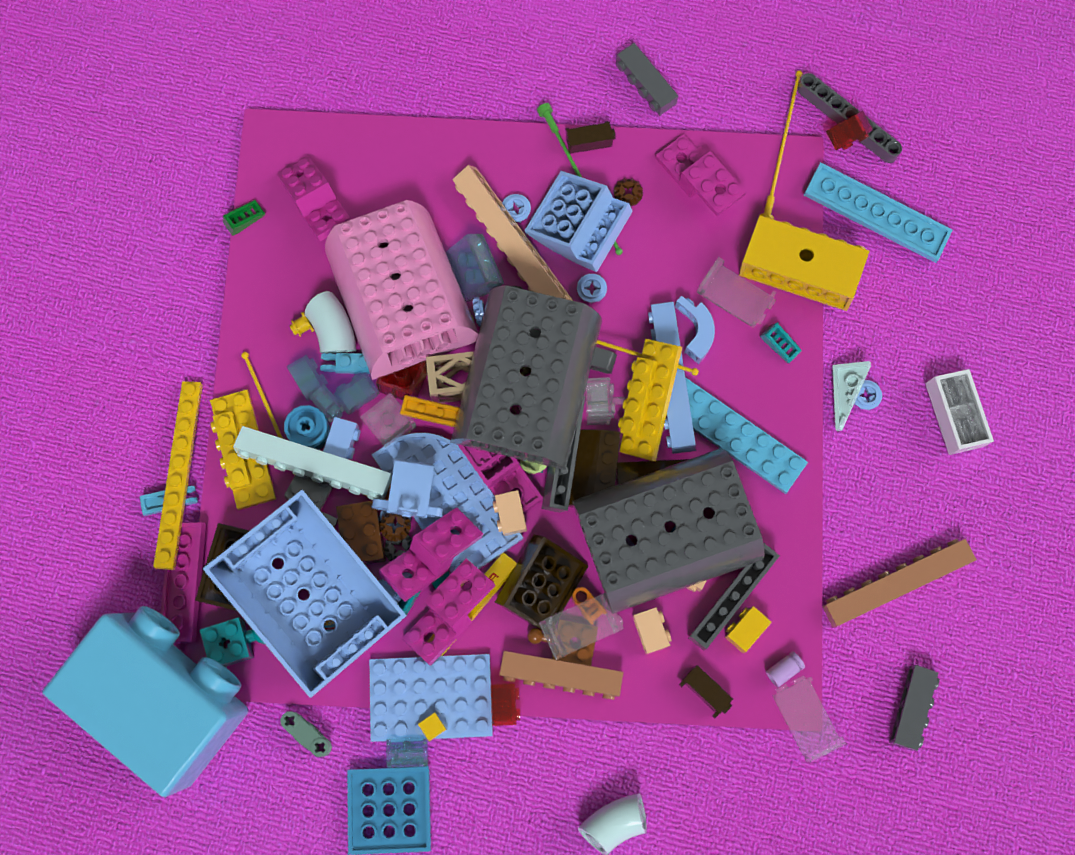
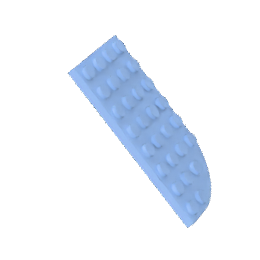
[372,433,523,573]

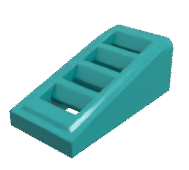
[760,323,802,363]

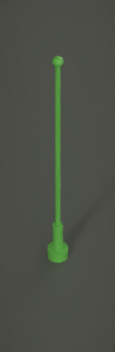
[537,103,623,255]

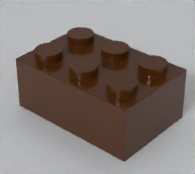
[336,500,386,565]

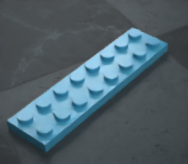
[804,162,953,263]
[685,377,808,494]

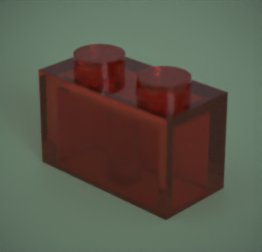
[826,110,873,150]
[491,683,521,726]

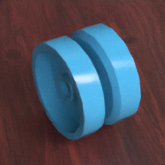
[284,405,331,450]

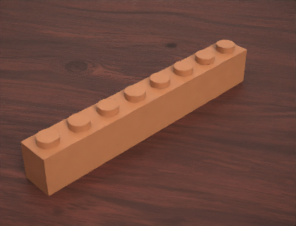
[822,538,977,628]

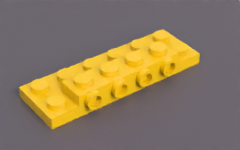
[618,339,682,461]
[210,390,276,510]

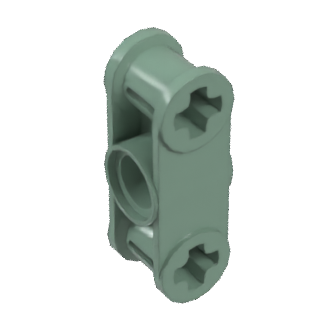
[280,712,332,757]

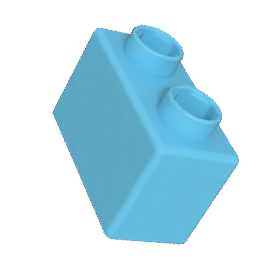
[42,606,248,797]

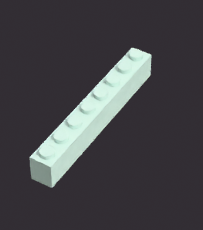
[233,426,392,500]

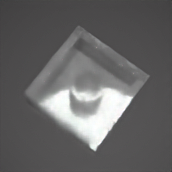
[360,393,416,448]

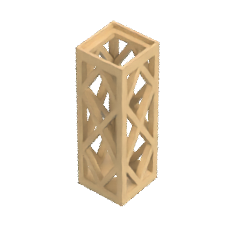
[426,352,532,403]

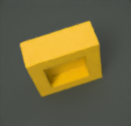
[418,713,447,741]

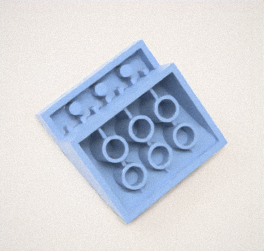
[525,171,633,272]

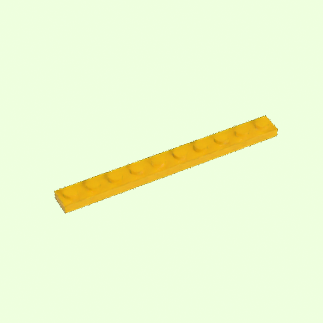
[153,381,203,570]

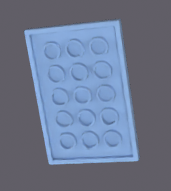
[369,654,493,742]

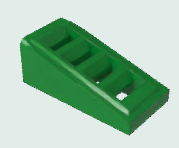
[223,200,265,236]

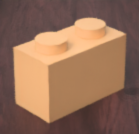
[493,490,528,536]
[633,607,672,654]

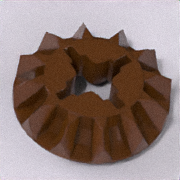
[614,178,643,206]
[379,513,411,542]

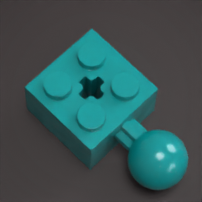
[200,617,265,667]

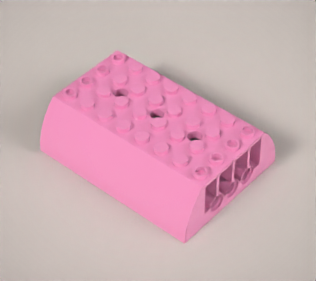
[325,200,479,380]

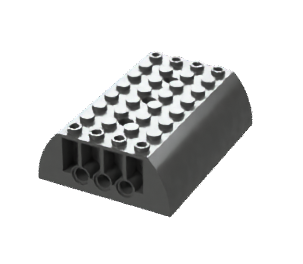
[450,285,602,470]
[572,448,764,614]

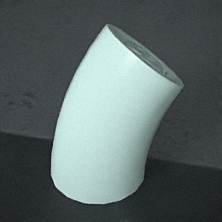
[305,291,357,353]
[578,793,647,855]

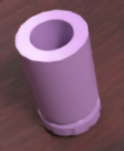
[766,651,805,688]

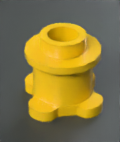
[289,312,315,337]

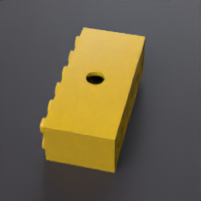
[739,215,870,311]

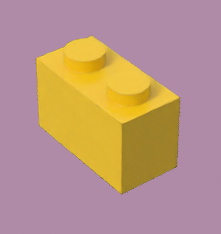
[725,606,772,653]

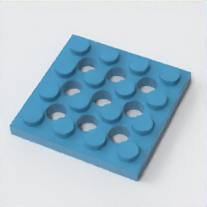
[347,766,431,855]

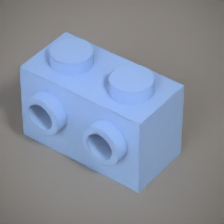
[323,417,361,460]

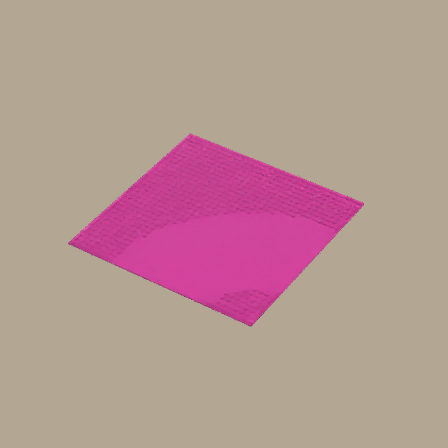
[185,109,824,732]

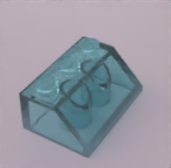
[445,234,504,302]

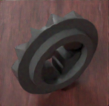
[384,535,412,561]

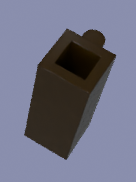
[565,121,616,154]
[679,665,733,719]

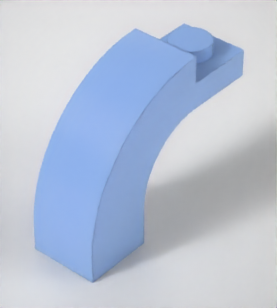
[675,296,715,364]

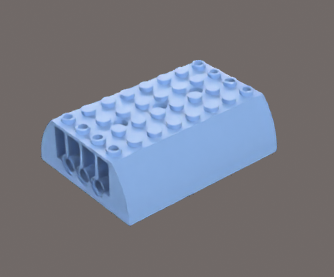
[203,490,407,698]

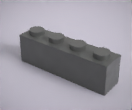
[616,43,678,116]
[889,665,940,751]

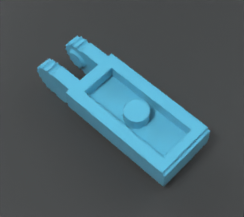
[320,353,370,374]
[140,486,198,516]

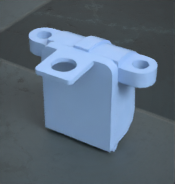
[372,459,443,518]

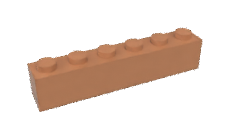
[500,651,623,700]

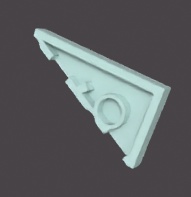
[833,361,871,431]

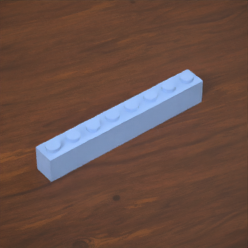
[648,302,696,454]

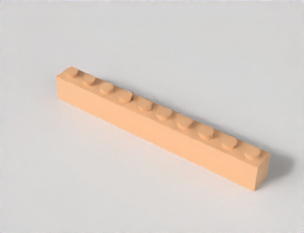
[452,165,573,301]

